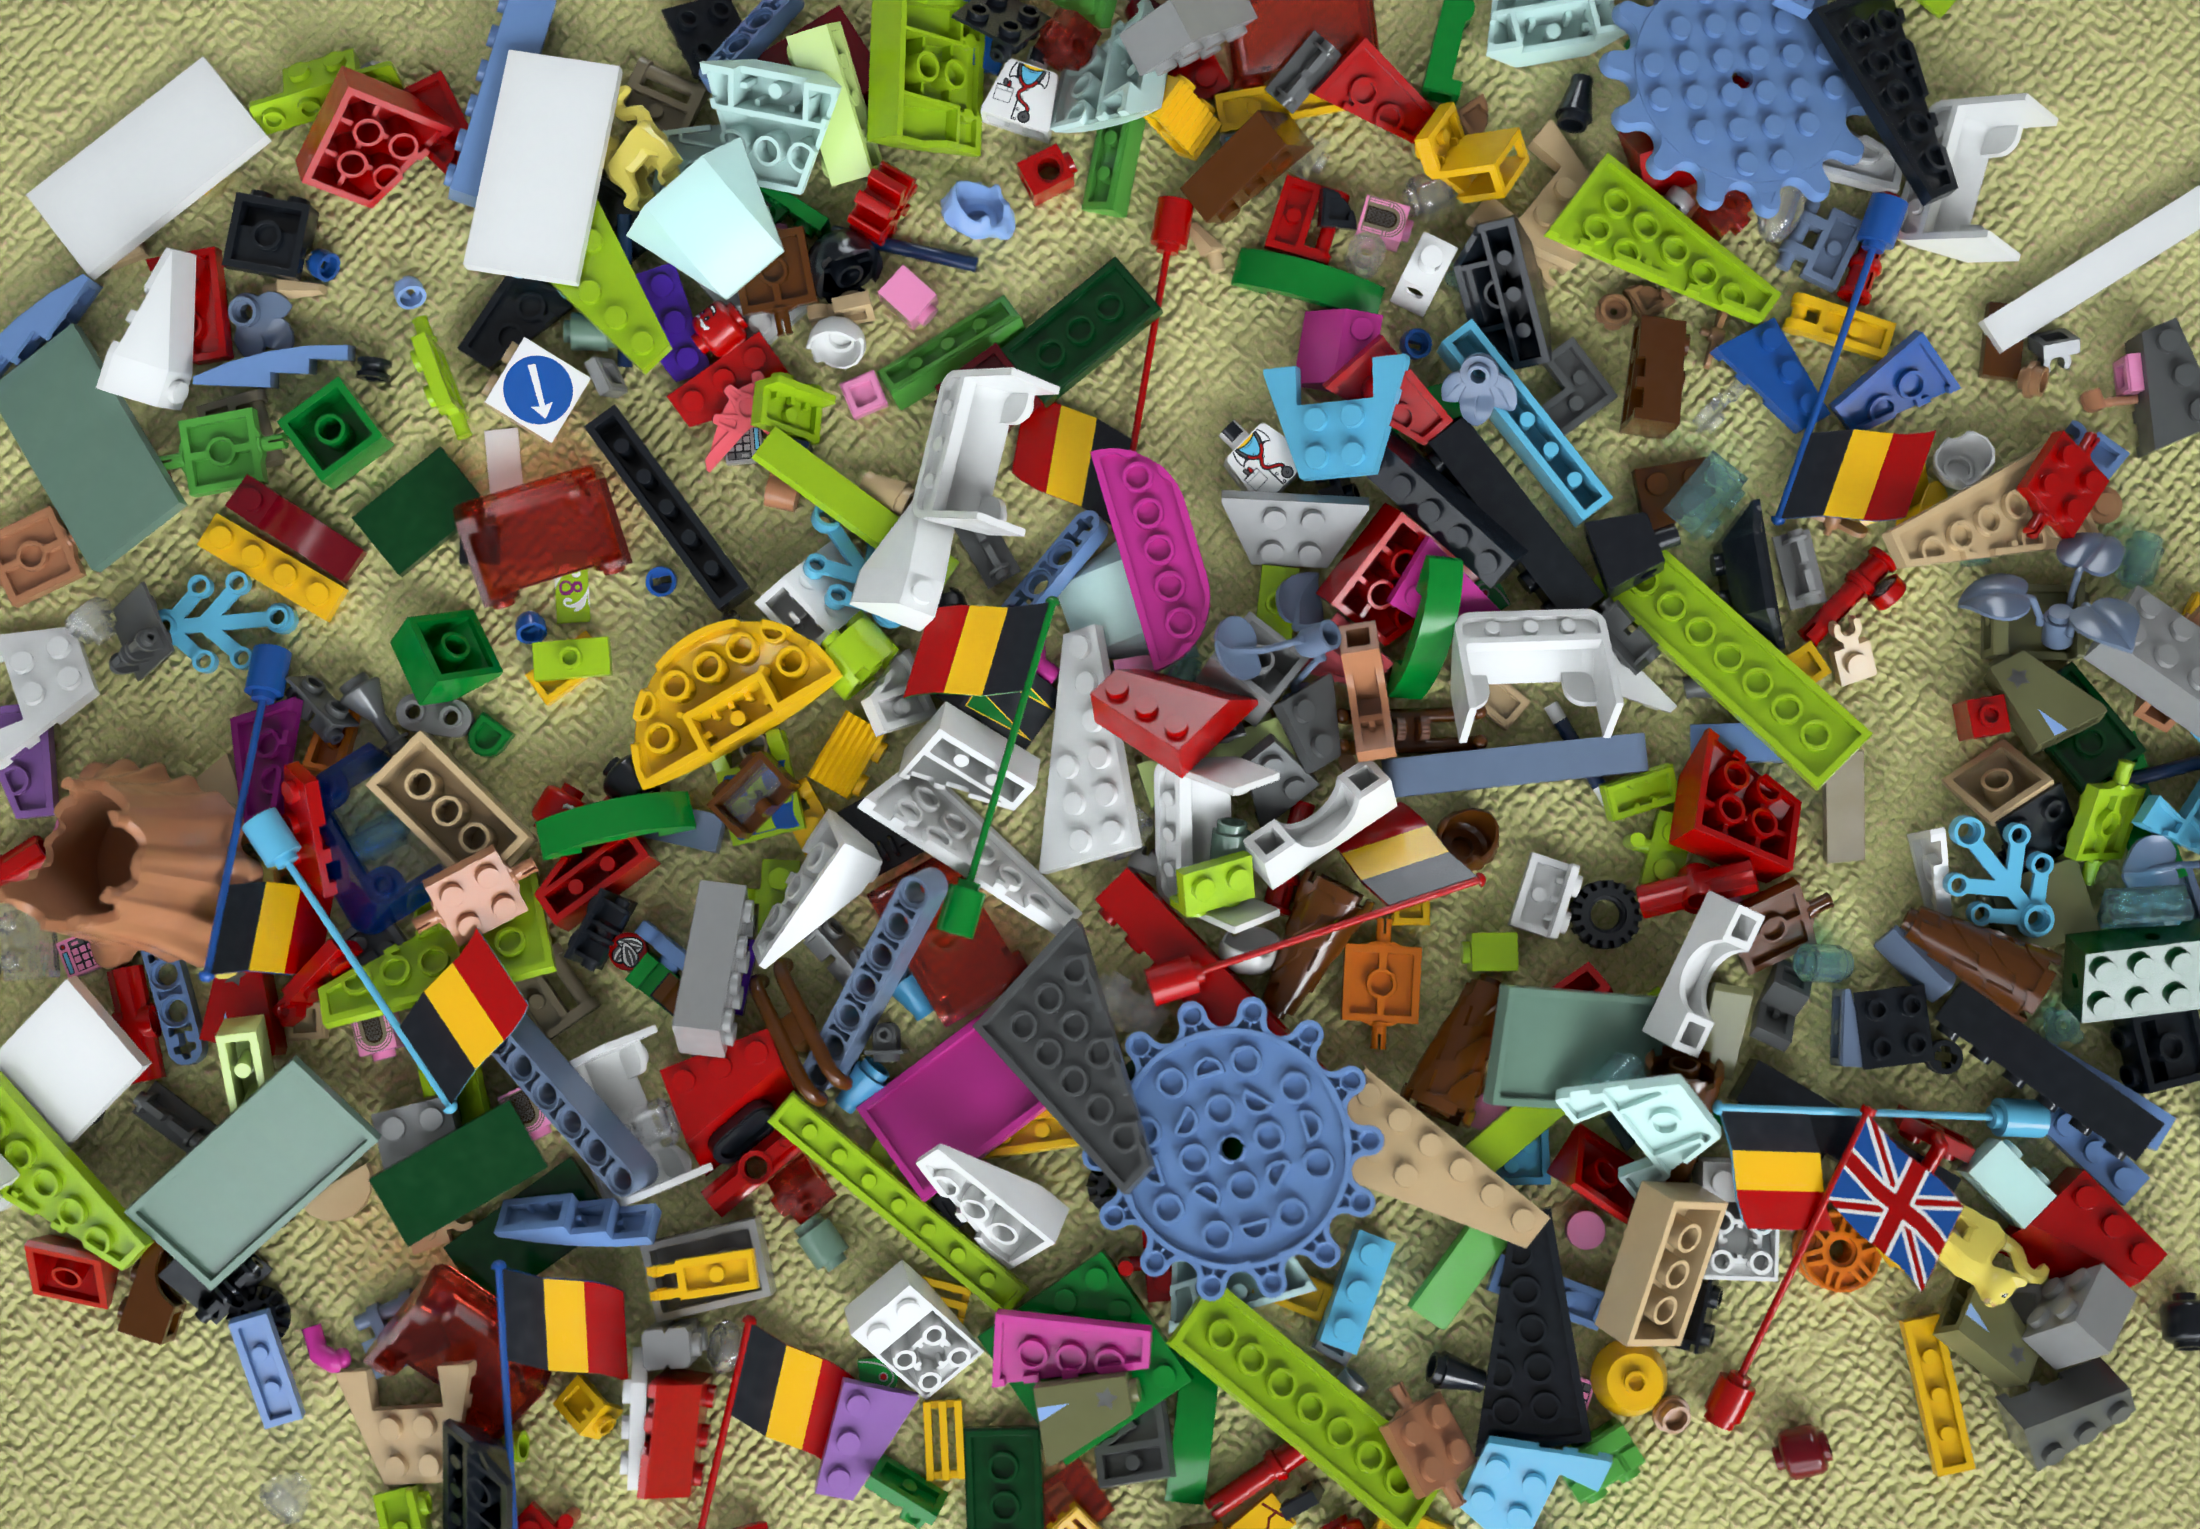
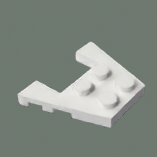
[0,626,100,770]

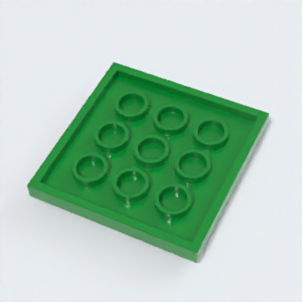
[978,1248,1193,1465]

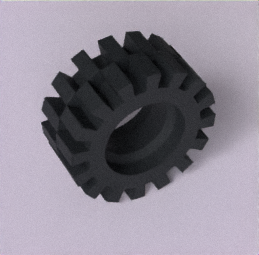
[1569,880,1642,949]

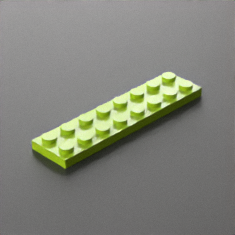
[1592,550,1873,791]
[1166,1288,1440,1529]

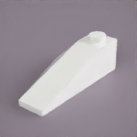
[915,1143,1070,1270]

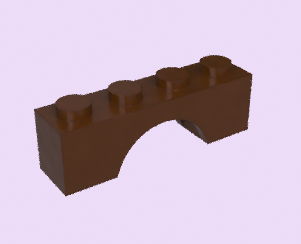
[117,1239,187,1345]

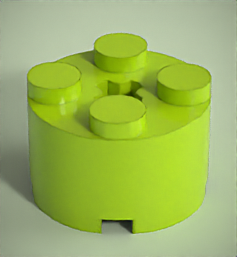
[821,610,899,701]

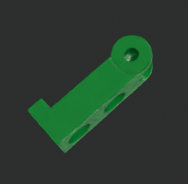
[1420,0,1475,106]

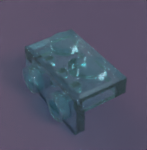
[1662,450,1748,542]
[2097,884,2194,929]

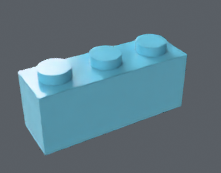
[1315,1229,1396,1355]

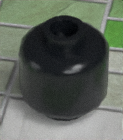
[603,754,661,799]
[2159,1292,2200,1351]

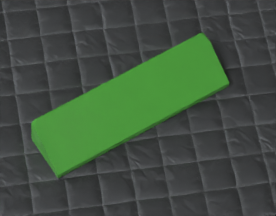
[1081,117,1146,218]
[877,295,1026,410]
[1408,1225,1507,1330]

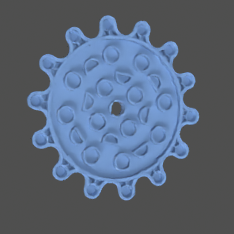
[1598,0,1867,219]
[1082,997,1385,1301]

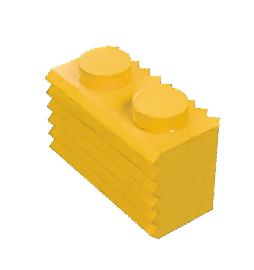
[1143,74,1222,161]
[807,710,889,801]

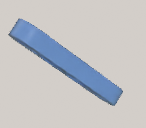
[698,0,805,93]
[1001,510,1108,607]
[140,950,208,1065]

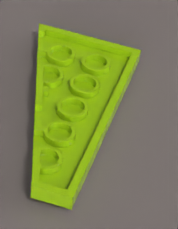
[1544,152,1782,326]
[549,199,672,375]
[318,871,557,1029]
[0,1071,154,1271]

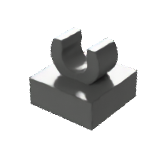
[2028,328,2080,373]

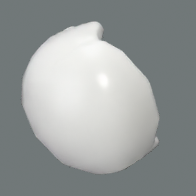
[806,316,866,369]
[1933,430,1995,491]
[1218,926,1281,975]

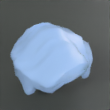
[940,180,1016,240]

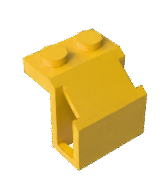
[1414,102,1530,204]

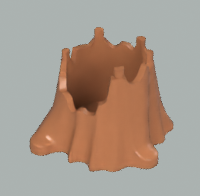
[0,759,264,969]

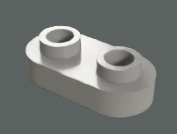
[396,693,475,738]

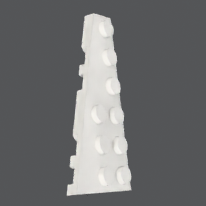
[1039,624,1142,874]
[857,771,1083,935]

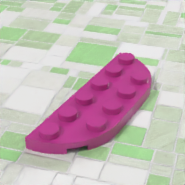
[1090,448,1211,672]

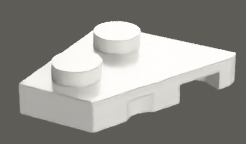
[861,649,937,737]

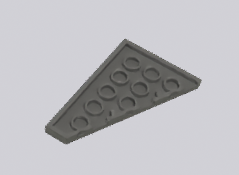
[972,918,1155,1194]

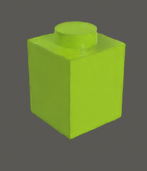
[1460,932,1519,972]

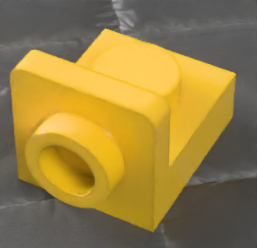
[552,1374,623,1440]

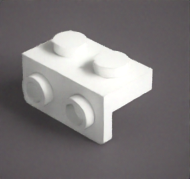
[1508,852,1583,939]

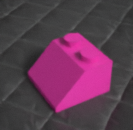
[1296,308,1383,392]

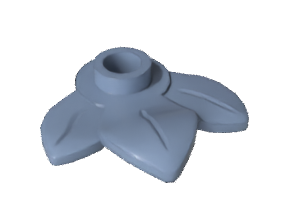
[228,291,295,357]
[1441,353,1517,426]

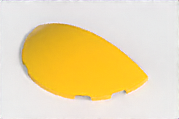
[630,619,843,790]

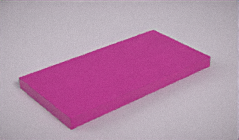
[856,1007,1046,1202]

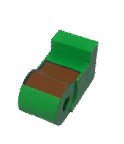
[625,953,681,1017]

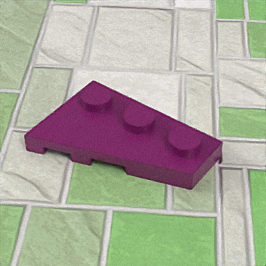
[230,697,304,823]

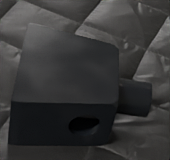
[1584,512,1681,598]

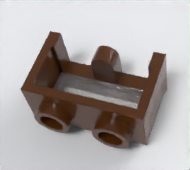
[707,750,802,839]

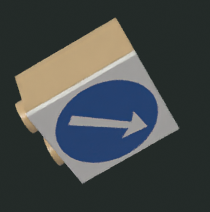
[481,337,591,444]

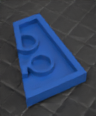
[1710,318,1831,434]
[1828,330,1961,431]

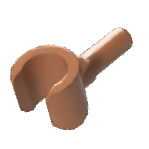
[2080,388,2138,413]

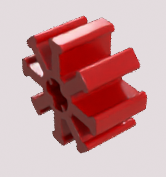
[847,160,918,246]

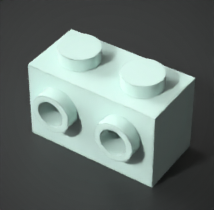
[1957,1138,2057,1229]

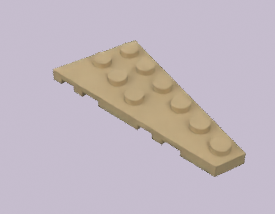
[1881,444,2099,569]
[1347,1068,1550,1248]

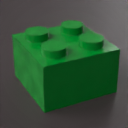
[276,376,395,490]

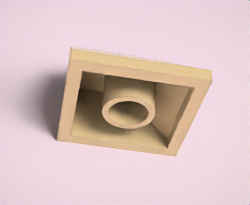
[1942,739,2054,827]

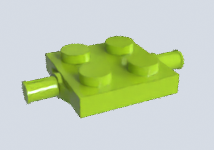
[410,315,473,440]
[2063,759,2146,886]

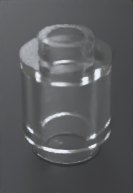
[1345,232,1386,278]

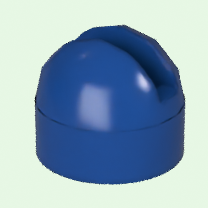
[306,248,340,282]
[1399,328,1432,360]
[646,566,677,597]
[515,611,547,644]

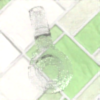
[1692,379,1750,434]

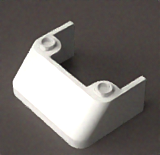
[1897,93,2058,263]
[912,367,1060,537]
[1450,609,1624,743]
[1154,756,1280,934]
[569,1025,713,1207]

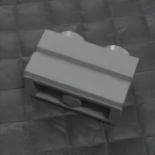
[641,1318,708,1371]

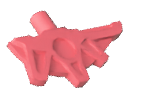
[704,371,770,473]

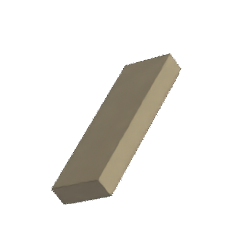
[1822,748,1865,864]

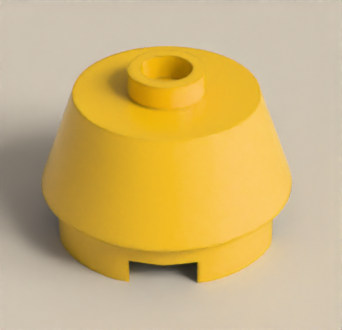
[1590,1340,1668,1417]

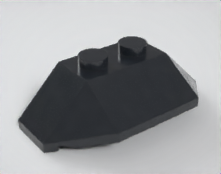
[1453,215,1552,370]
[1710,499,1786,651]
[443,1418,513,1529]

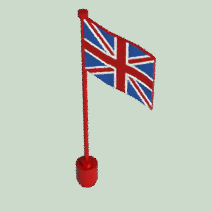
[1704,1103,1964,1431]

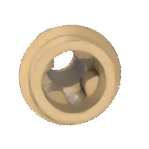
[859,471,915,516]

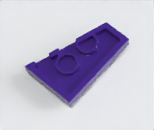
[635,263,710,382]

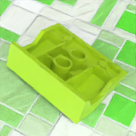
[867,0,985,157]

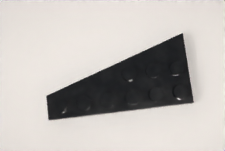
[1807,0,1958,207]
[457,175,648,371]
[1475,1206,1591,1457]

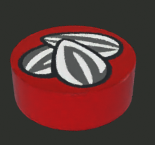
[1868,574,1907,610]
[609,932,649,971]

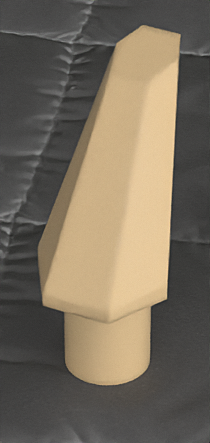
[1189,222,1227,274]
[262,278,328,299]

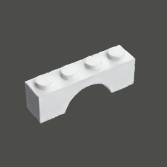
[1243,760,1397,890]
[1642,890,1765,1058]

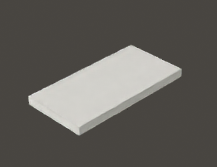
[463,50,623,287]
[26,57,272,280]
[0,975,152,1212]

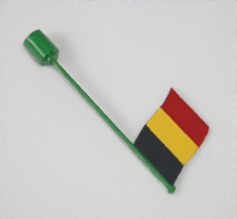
[903,596,1060,939]

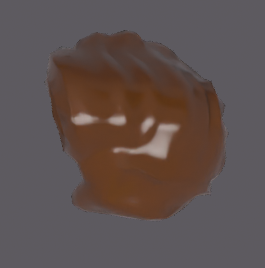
[1436,808,1500,871]

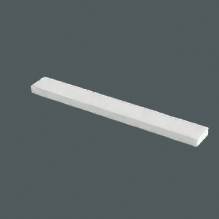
[1978,185,2200,354]

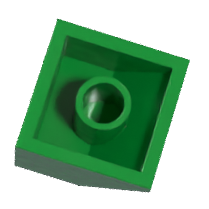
[390,609,503,706]

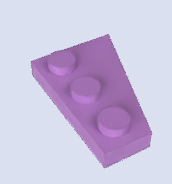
[0,704,59,820]
[814,1377,919,1501]

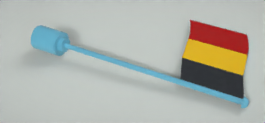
[241,807,529,1114]
[1712,1098,2051,1231]

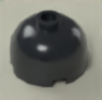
[808,228,883,304]

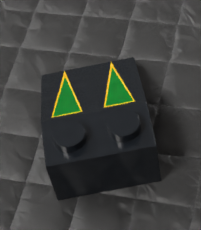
[932,674,1057,750]

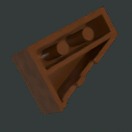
[1180,110,1315,224]
[1619,315,1690,440]

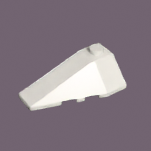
[96,247,197,411]
[849,501,955,632]
[752,809,883,969]

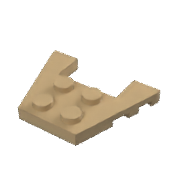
[1465,119,1590,271]
[336,1360,477,1485]

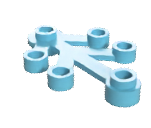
[803,506,901,629]
[158,571,299,674]
[1942,815,2055,938]

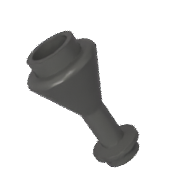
[339,672,409,756]

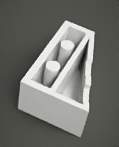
[898,701,1041,811]

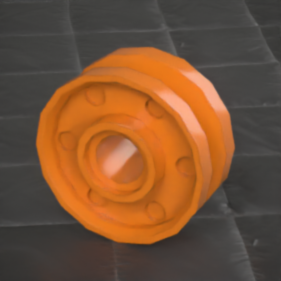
[1792,1209,1882,1292]

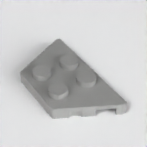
[1221,490,1369,568]

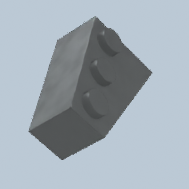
[2124,318,2200,459]
[1995,1357,2136,1472]

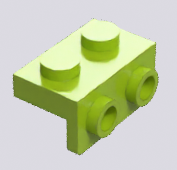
[751,372,836,446]
[1170,850,1255,918]
[372,1484,433,1529]

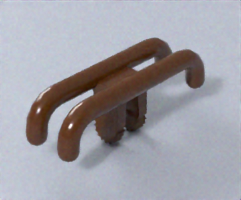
[1337,706,1488,755]
[749,957,853,1107]

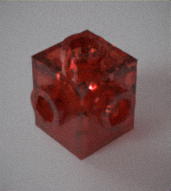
[1035,8,1102,72]
[1690,190,1753,242]
[767,1153,837,1225]

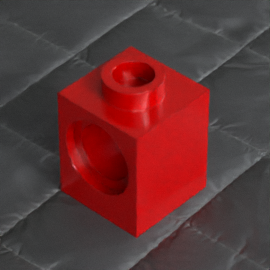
[1017,143,1077,207]
[1952,694,2011,742]

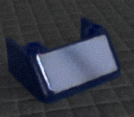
[316,742,448,935]

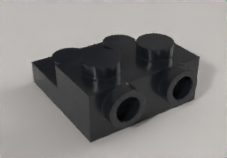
[222,190,319,282]
[2110,1009,2200,1094]

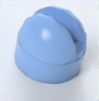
[393,276,426,309]

